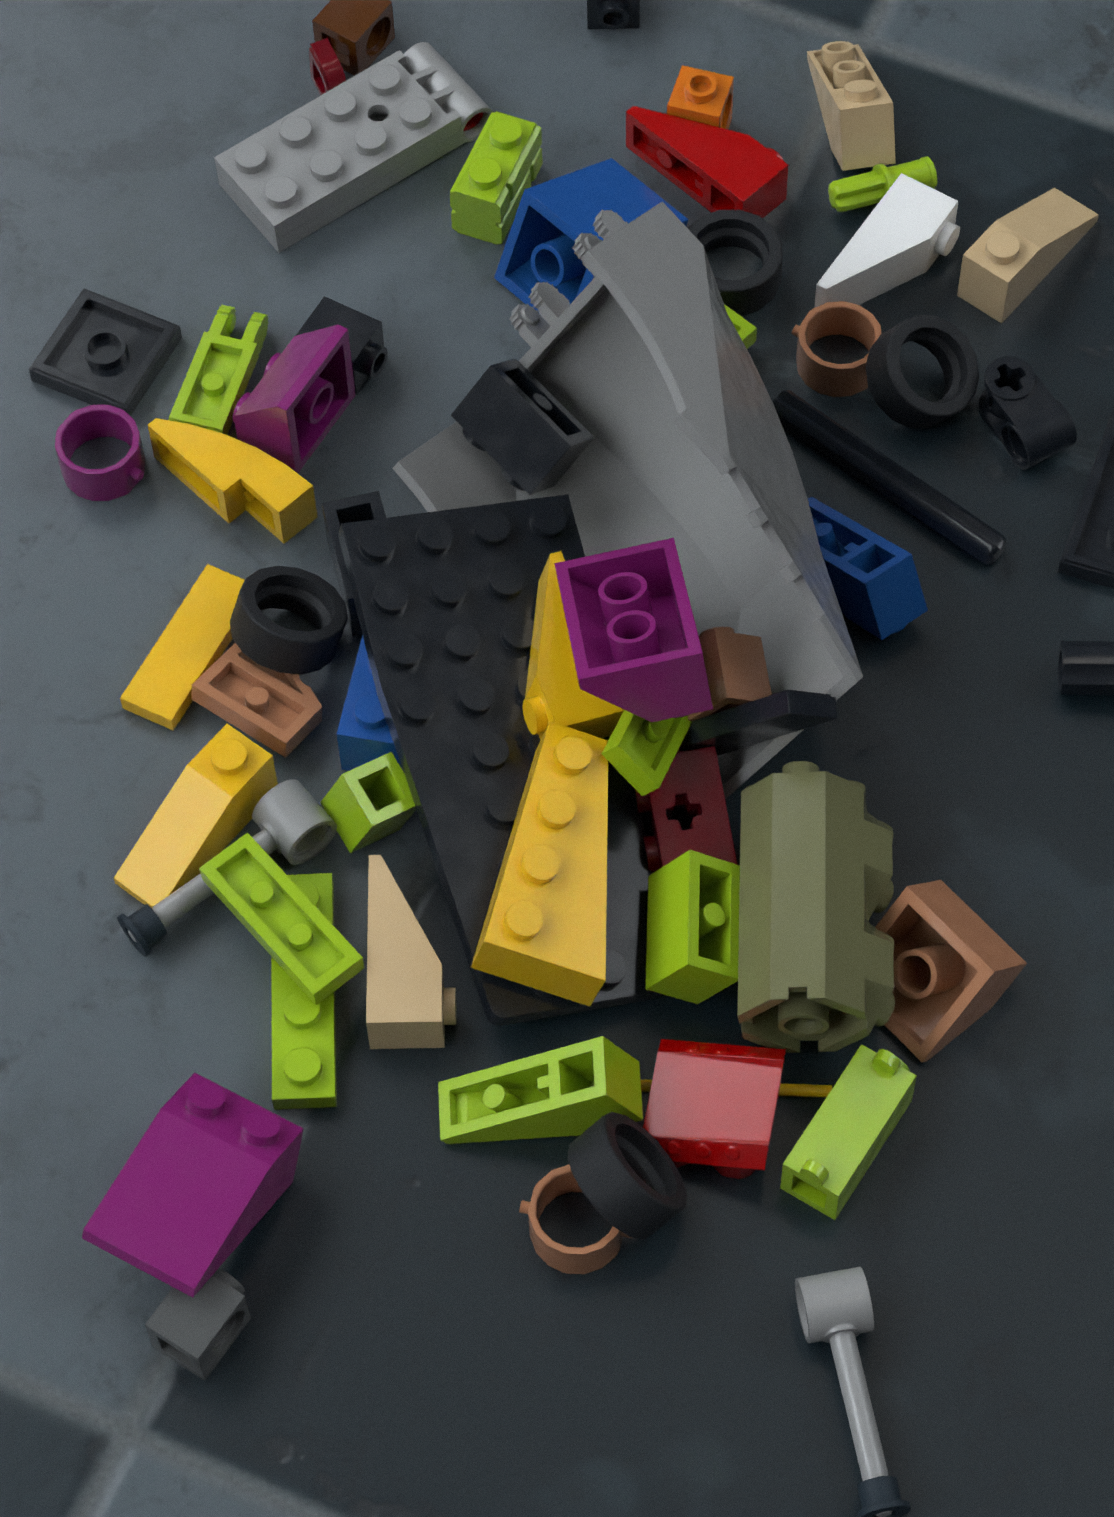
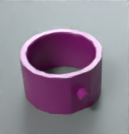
[55,405,145,501]

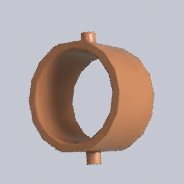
[792,301,882,397]
[519,1164,633,1274]

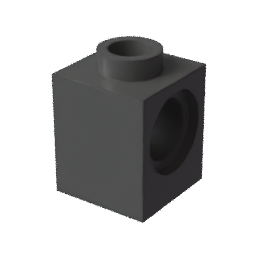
[145,1268,251,1381]

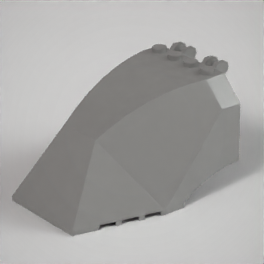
[392,201,863,799]

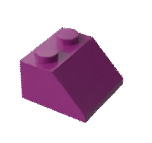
[233,325,356,473]

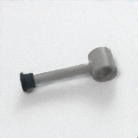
[117,779,337,957]
[795,1266,911,1517]

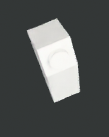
[814,173,960,308]

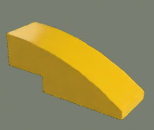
[148,418,318,544]

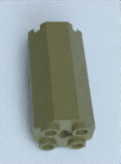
[738,761,895,1053]

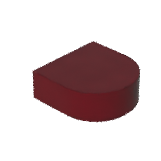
[309,38,346,96]

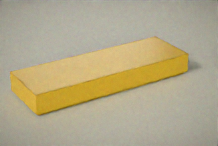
[120,564,245,731]

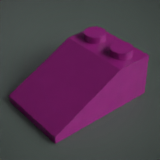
[82,1072,304,1298]

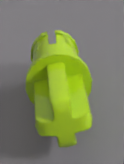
[828,156,937,212]

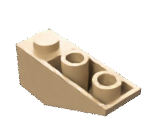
[807,41,896,171]

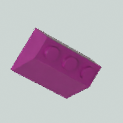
[554,538,713,722]

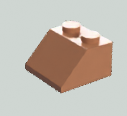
[875,880,1027,1063]

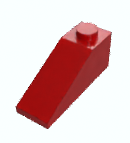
[626,106,789,218]

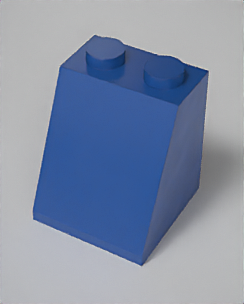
[494,158,689,312]

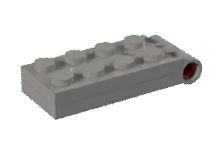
[214,42,493,253]

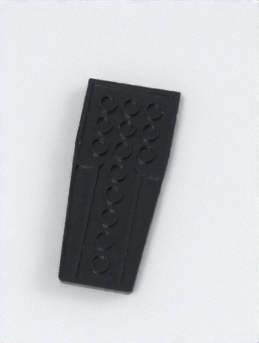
[338,494,663,1026]

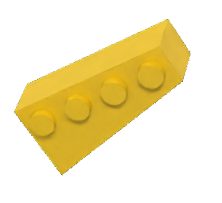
[471,721,608,1007]

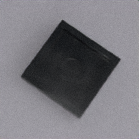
[29,289,182,416]

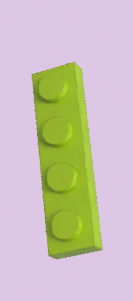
[271,873,337,1110]

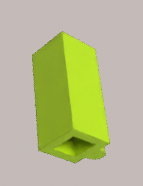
[780,1044,917,1220]

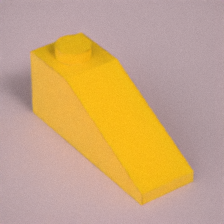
[522,551,624,740]
[114,723,278,908]

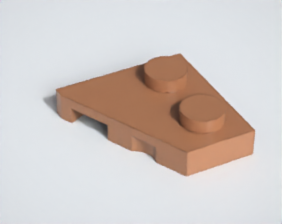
[192,643,322,758]

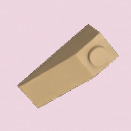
[957,188,1099,323]
[366,855,457,1049]

